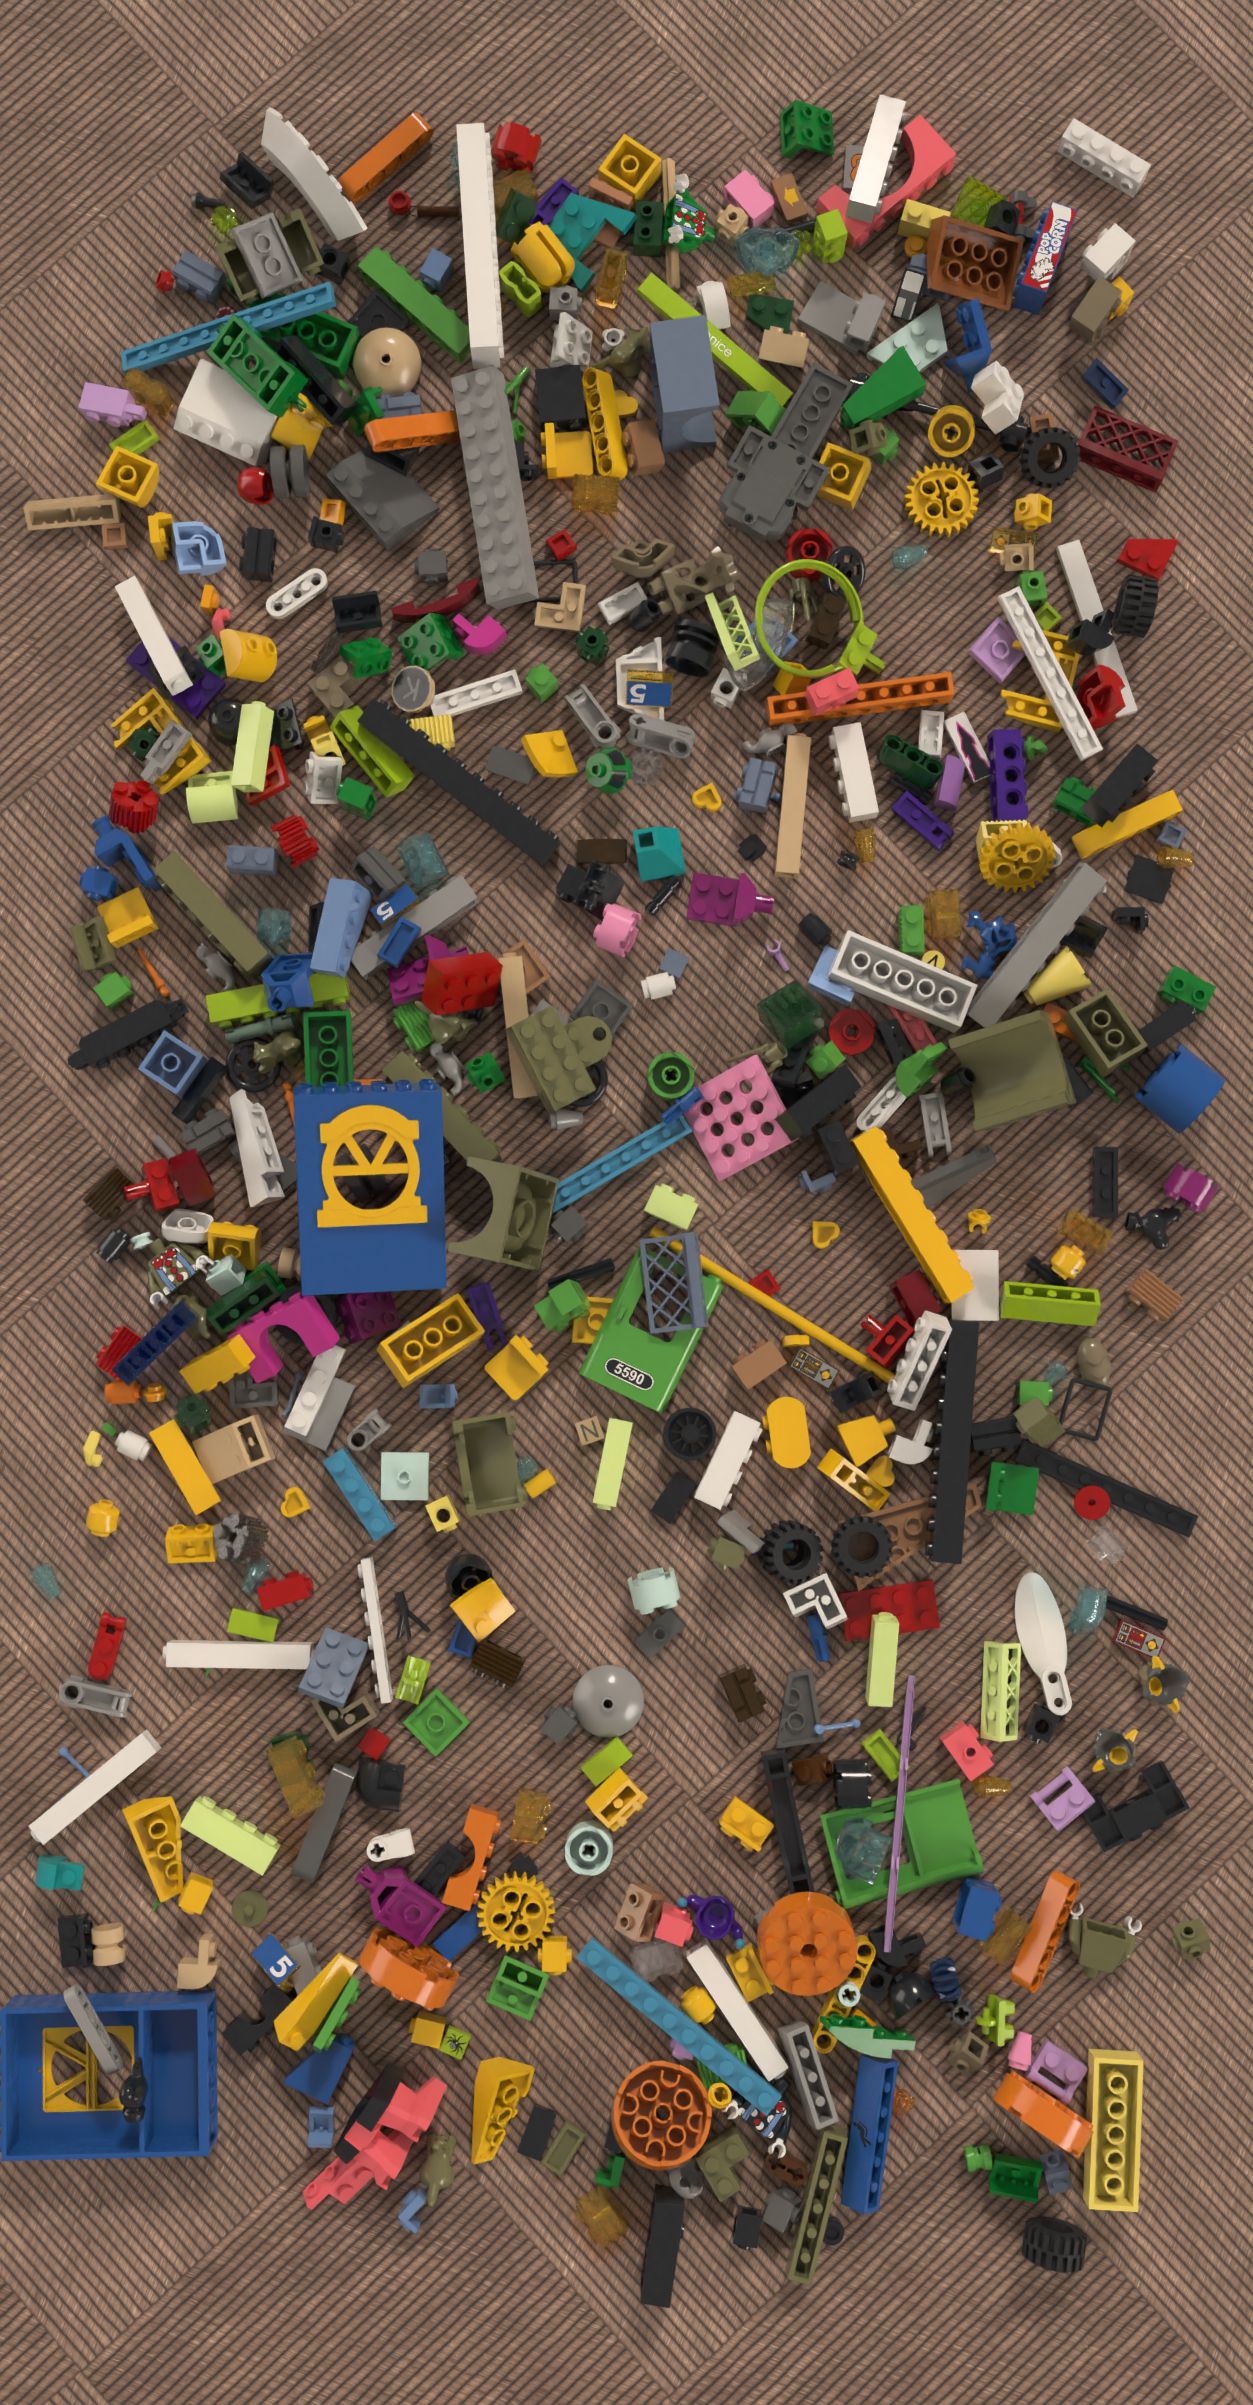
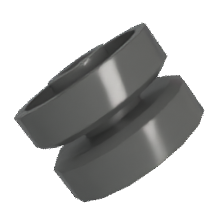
[270,445,310,499]
[336,1143,390,1204]

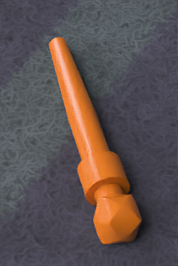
[137,949,170,998]
[282,1082,294,1125]

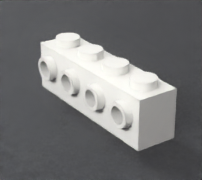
[1057,118,1151,198]
[828,722,879,823]
[887,1311,952,1411]
[694,1411,762,1510]

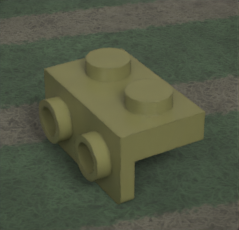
[69,916,117,971]

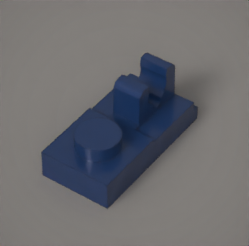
[1081,358,1129,410]

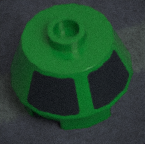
[585,748,632,794]

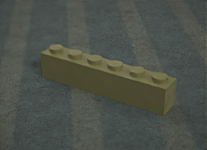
[786,2125,848,2286]

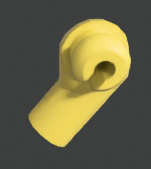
[83,1431,103,1467]

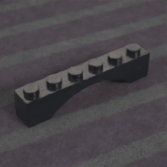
[760,1748,815,1894]

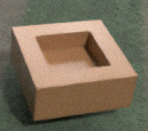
[102,523,128,550]

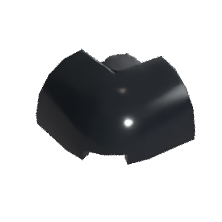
[356,1757,406,1812]

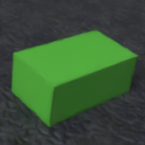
[101,1422,119,1437]

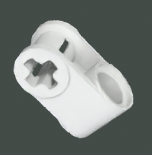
[367,1828,415,1862]

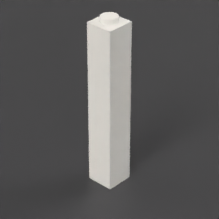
[115,576,193,696]
[162,1640,314,1669]
[28,1730,161,1845]
[686,1938,789,2082]

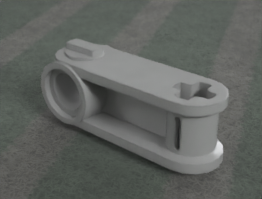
[564,684,621,750]
[626,714,696,758]
[59,1674,133,1717]

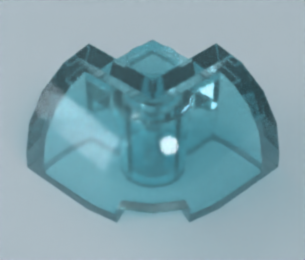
[735,226,800,277]
[1069,1585,1108,1634]
[835,1818,892,1885]

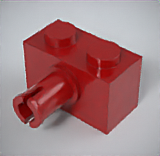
[123,1158,179,1213]
[861,1314,915,1370]

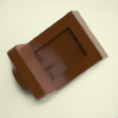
[792,1752,833,1786]

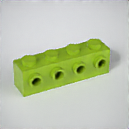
[330,705,415,798]
[999,1281,1101,1326]

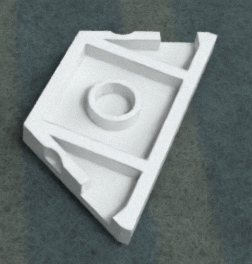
[616,637,664,721]

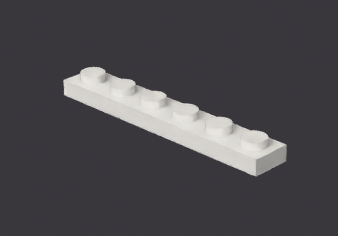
[358,1557,393,1704]

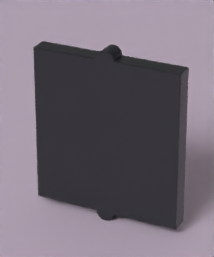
[1124,855,1175,904]

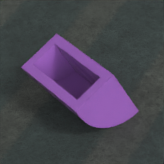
[933,755,966,811]

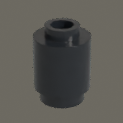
[628,599,661,632]
[798,913,833,947]
[940,1067,976,1099]
[96,1228,131,1264]

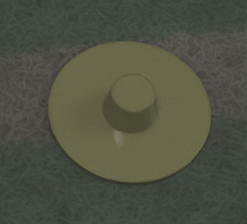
[232,1890,268,1927]

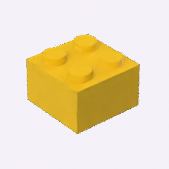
[598,134,662,209]
[816,442,871,511]

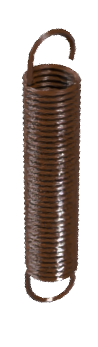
[409,206,462,217]

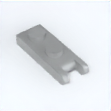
[918,1092,952,1158]

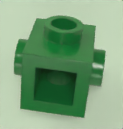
[196,634,226,677]
[466,1052,505,1093]

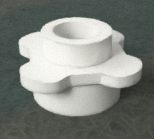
[602,328,625,352]

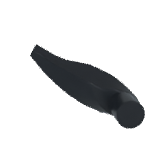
[896,1706,927,1751]

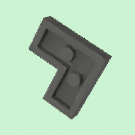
[229,1370,279,1409]

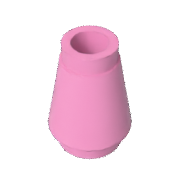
[1007,2031,1032,2071]

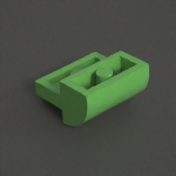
[896,1042,947,1098]
[486,1955,550,2021]

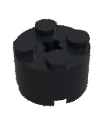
[833,1759,872,1809]

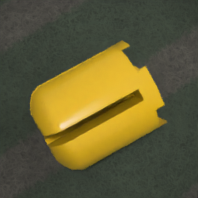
[511,222,575,293]

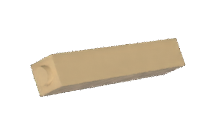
[774,733,811,879]
[498,952,537,1099]

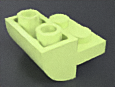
[186,771,238,824]

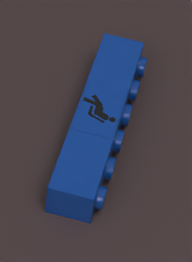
[841,2054,898,2215]

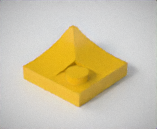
[521,730,578,778]
[449,1578,515,1642]

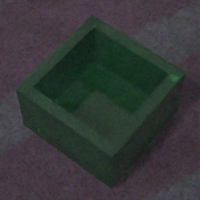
[757,980,824,1050]

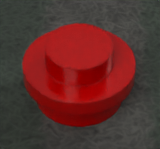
[388,191,411,215]
[155,270,174,294]

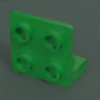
[780,100,834,159]
[398,613,464,671]
[985,1461,1039,1515]

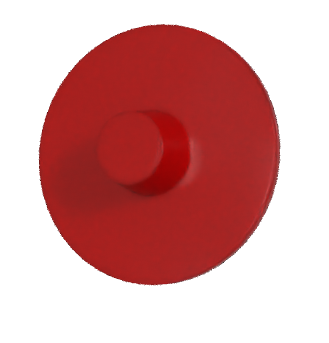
[1074,1485,1110,1520]

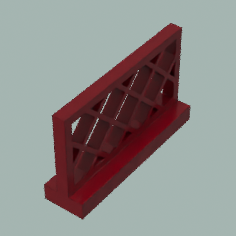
[1077,406,1178,493]

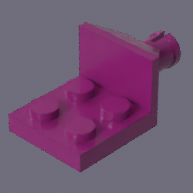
[686,873,775,927]
[386,935,469,1006]
[355,1865,447,1947]

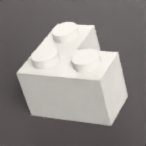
[1080,223,1136,281]
[971,360,1024,434]
[783,1573,849,1629]

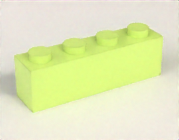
[180,1796,281,1876]

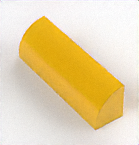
[149,1419,221,1516]

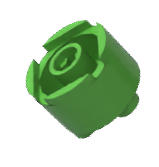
[647,1052,695,1102]

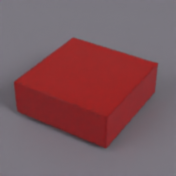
[546,529,577,561]
[749,1269,781,1296]
[357,1726,391,1761]

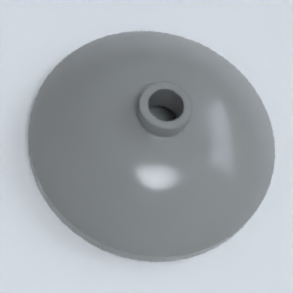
[573,1665,644,1738]

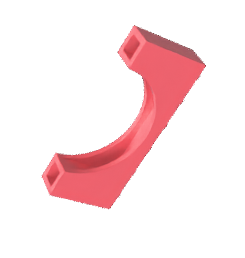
[816,115,956,250]

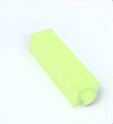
[231,701,274,792]
[593,1418,633,1510]
[865,1612,899,1707]

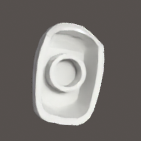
[162,1209,214,1244]

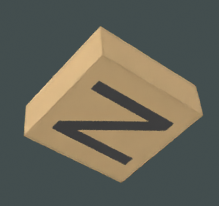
[575,1416,605,1446]

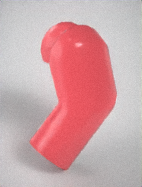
[212,608,231,639]

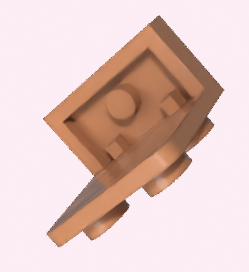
[588,177,633,249]

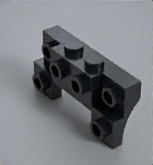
[1082,1760,1190,1852]

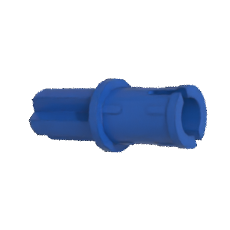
[661,1086,704,1125]
[806,1613,830,1662]

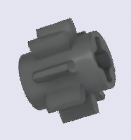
[944,1997,976,2028]

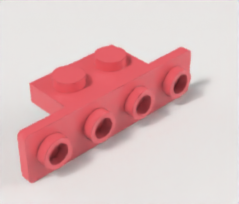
[303,2157,374,2210]

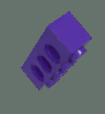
[987,729,1029,822]

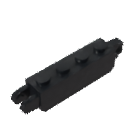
[68,999,189,1070]

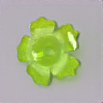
[210,206,238,234]
[786,229,813,259]

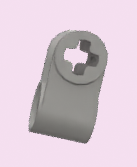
[347,1408,392,1451]

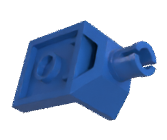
[944,298,992,393]
[92,816,163,892]
[261,953,315,1012]

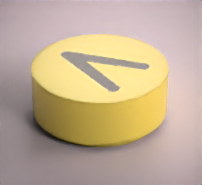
[921,950,945,970]

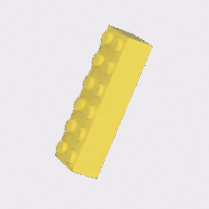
[1083,2049,1143,2212]

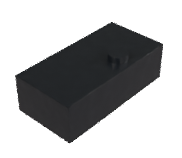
[640,2184,685,2308]

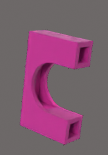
[227,1292,340,1383]

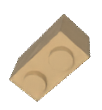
[759,326,810,368]

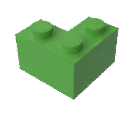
[725,390,786,436]
[534,1279,592,1332]

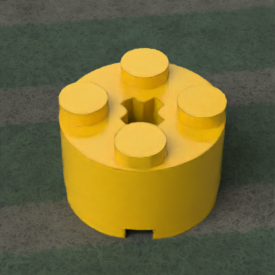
[928,405,975,457]

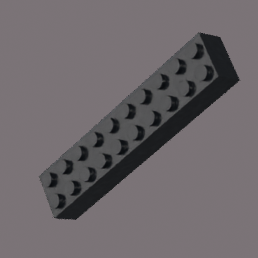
[925,1320,979,1564]

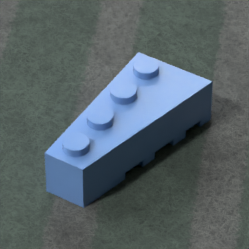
[310,878,373,978]

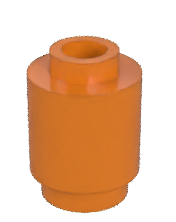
[105,1380,142,1404]

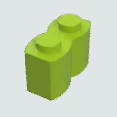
[499,261,542,317]

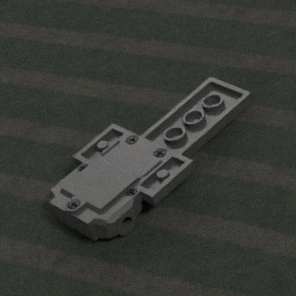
[719,363,854,543]

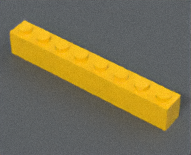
[849,1126,974,1304]

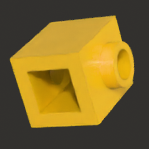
[538,1936,572,1975]

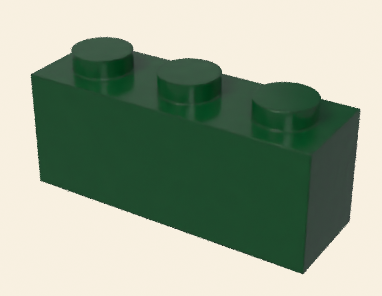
[206,1268,280,1336]

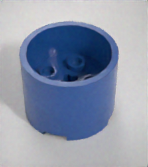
[1134,1043,1226,1134]

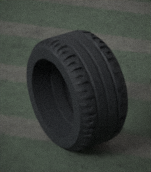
[275,1283,338,1345]

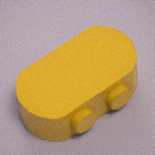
[762,1397,811,1468]

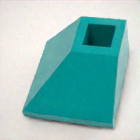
[633,826,686,882]

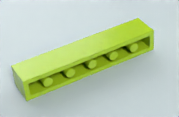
[206,973,351,1029]

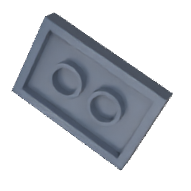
[298,1627,369,1708]

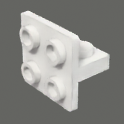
[550,312,593,374]

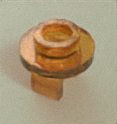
[892,2088,915,2115]

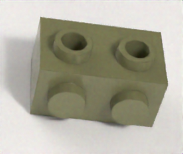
[1013,1397,1065,1447]
[707,1534,746,1570]

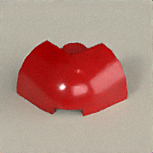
[1077,665,1126,729]

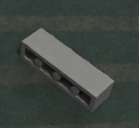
[777,2019,839,2130]

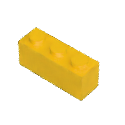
[179,1334,255,1394]

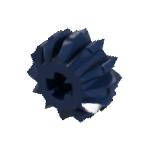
[930,1957,962,2002]

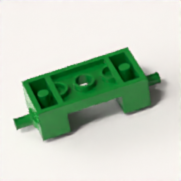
[207,314,308,418]

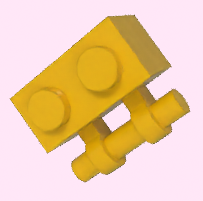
[585,1767,648,1832]

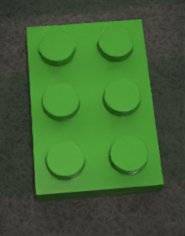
[312,1976,362,2053]

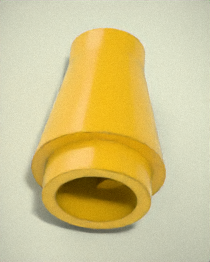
[708,2083,732,2109]

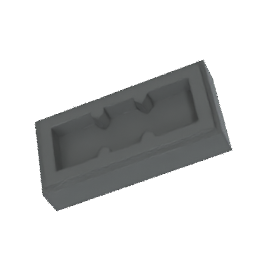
[634,1609,685,1659]

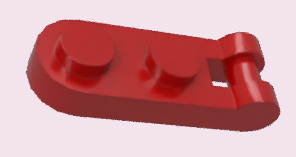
[88,1612,127,1681]

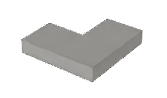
[717,1509,765,1553]

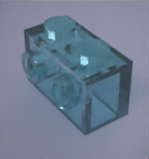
[397,833,449,889]

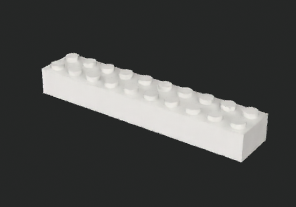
[456,123,504,369]

